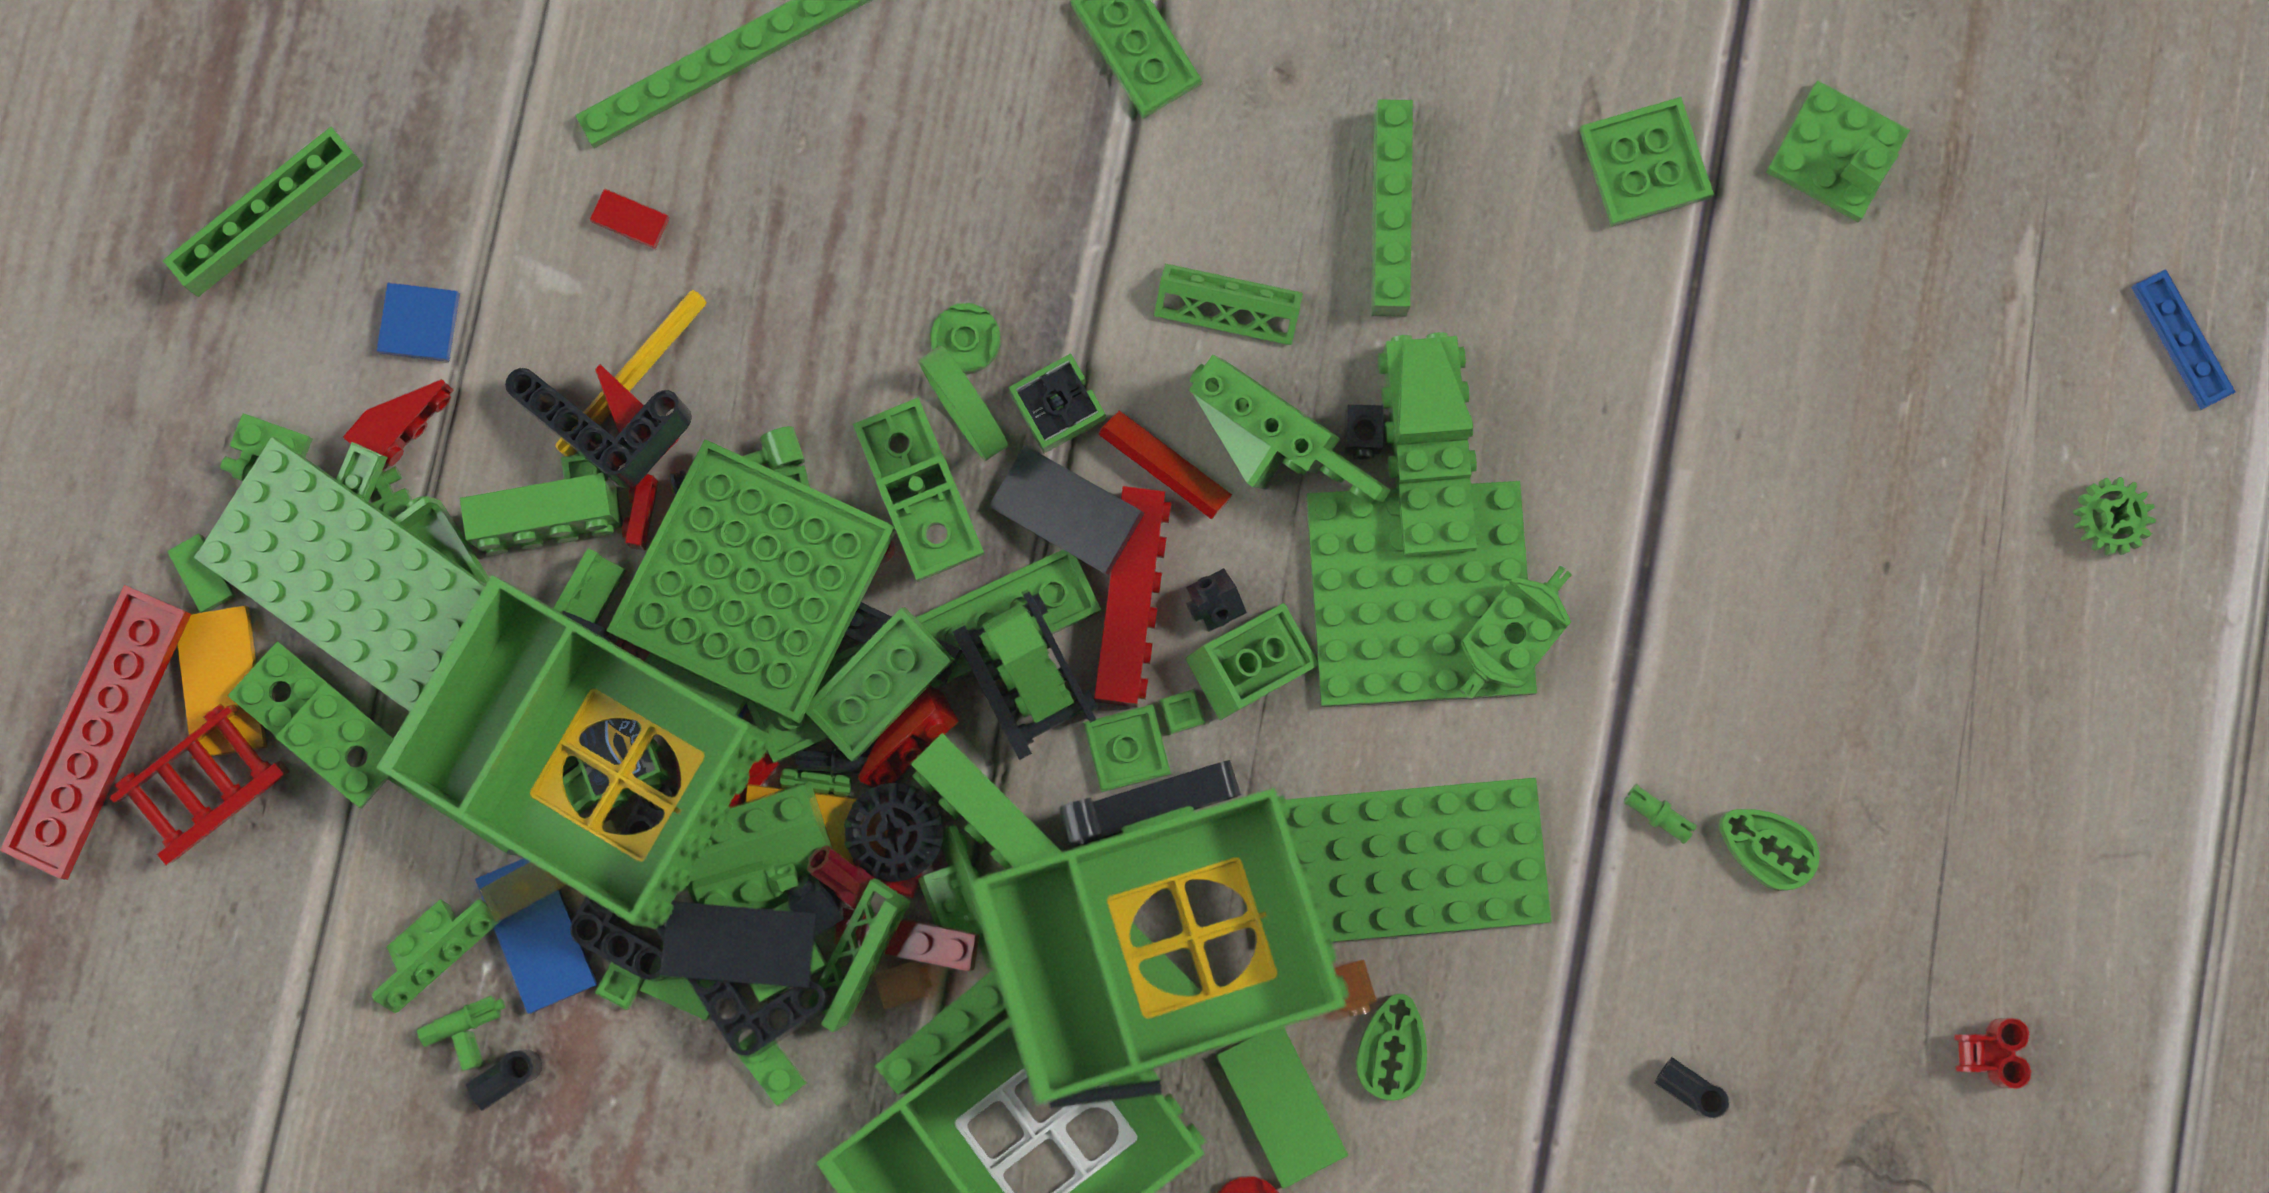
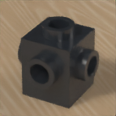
[1186,568,1247,632]

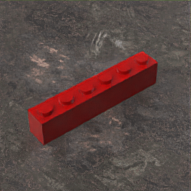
[1094,486,1171,708]

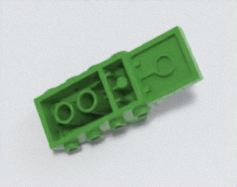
[1378,332,1477,556]
[1188,354,1391,503]

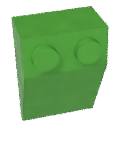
[1185,603,1318,721]

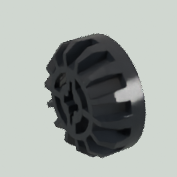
[844,782,944,882]

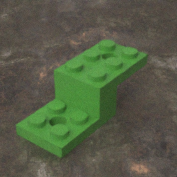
[853,397,985,582]
[228,641,393,809]

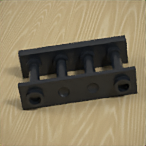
[951,589,1098,760]

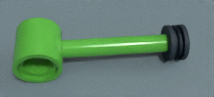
[670,426,805,494]

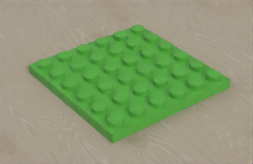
[606,439,896,724]
[1306,481,1537,707]

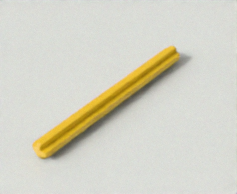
[555,290,707,457]

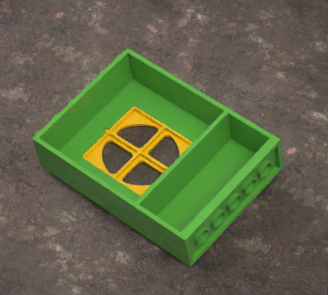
[377,575,770,928]
[970,788,1349,1106]

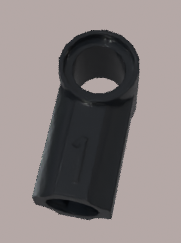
[465,1049,542,1111]
[1654,1057,1729,1118]

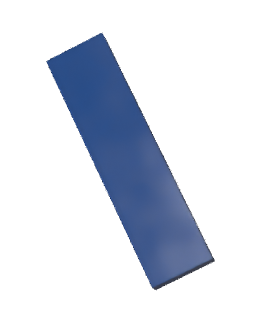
[2131,269,2236,410]

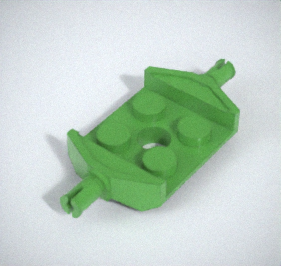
[1460,566,1572,699]

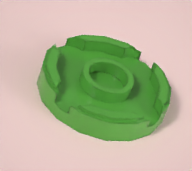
[930,303,1001,374]

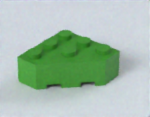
[979,604,1074,723]

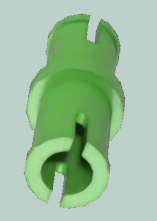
[1623,784,1697,844]

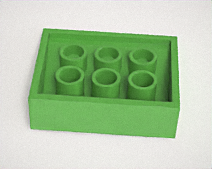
[686,781,833,909]

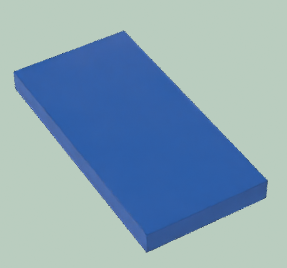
[475,858,598,1014]

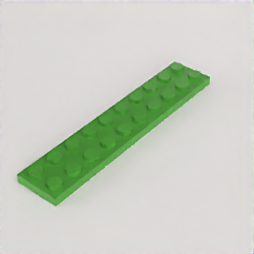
[746,549,1102,763]

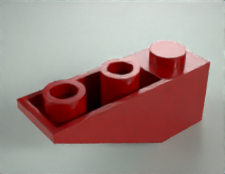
[343,379,454,470]
[858,685,959,788]

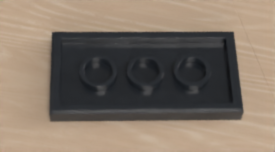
[989,445,1145,575]
[660,901,817,989]

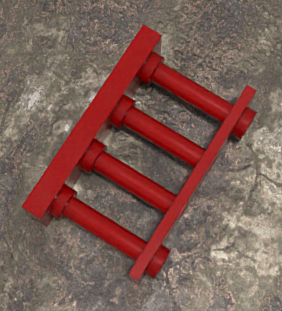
[110,704,290,865]

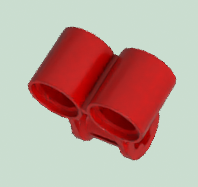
[1954,1018,2031,1089]

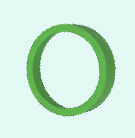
[918,345,1008,461]

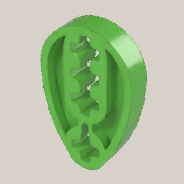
[1719,809,1820,891]
[1355,994,1427,1101]

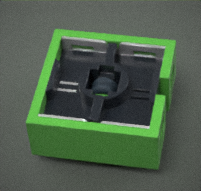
[1009,353,1106,454]

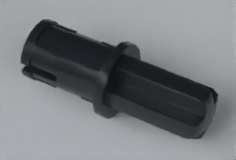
[796,747,868,776]

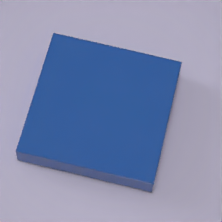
[377,283,460,362]

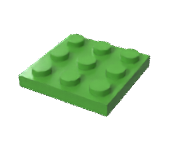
[1766,80,1910,222]
[1579,97,1714,227]

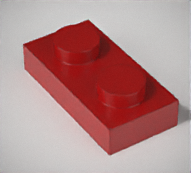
[622,474,659,551]

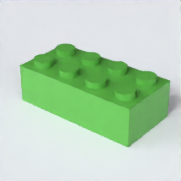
[460,472,623,555]

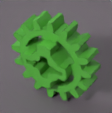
[2073,477,2156,556]

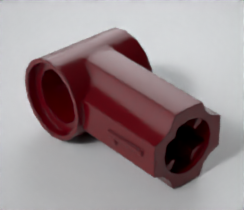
[807,845,879,909]

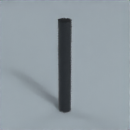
[1049,1079,1162,1109]

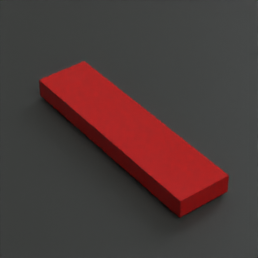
[1098,410,1232,519]

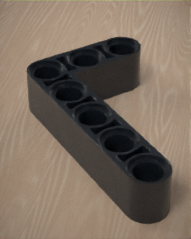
[505,368,692,488]
[1059,760,1241,847]
[570,783,678,981]
[656,900,829,1057]

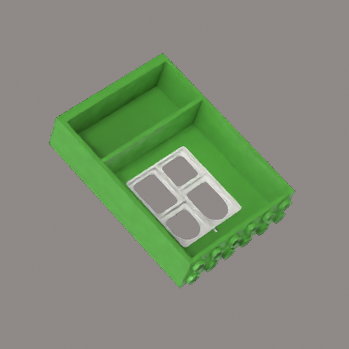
[816,1018,1206,1193]

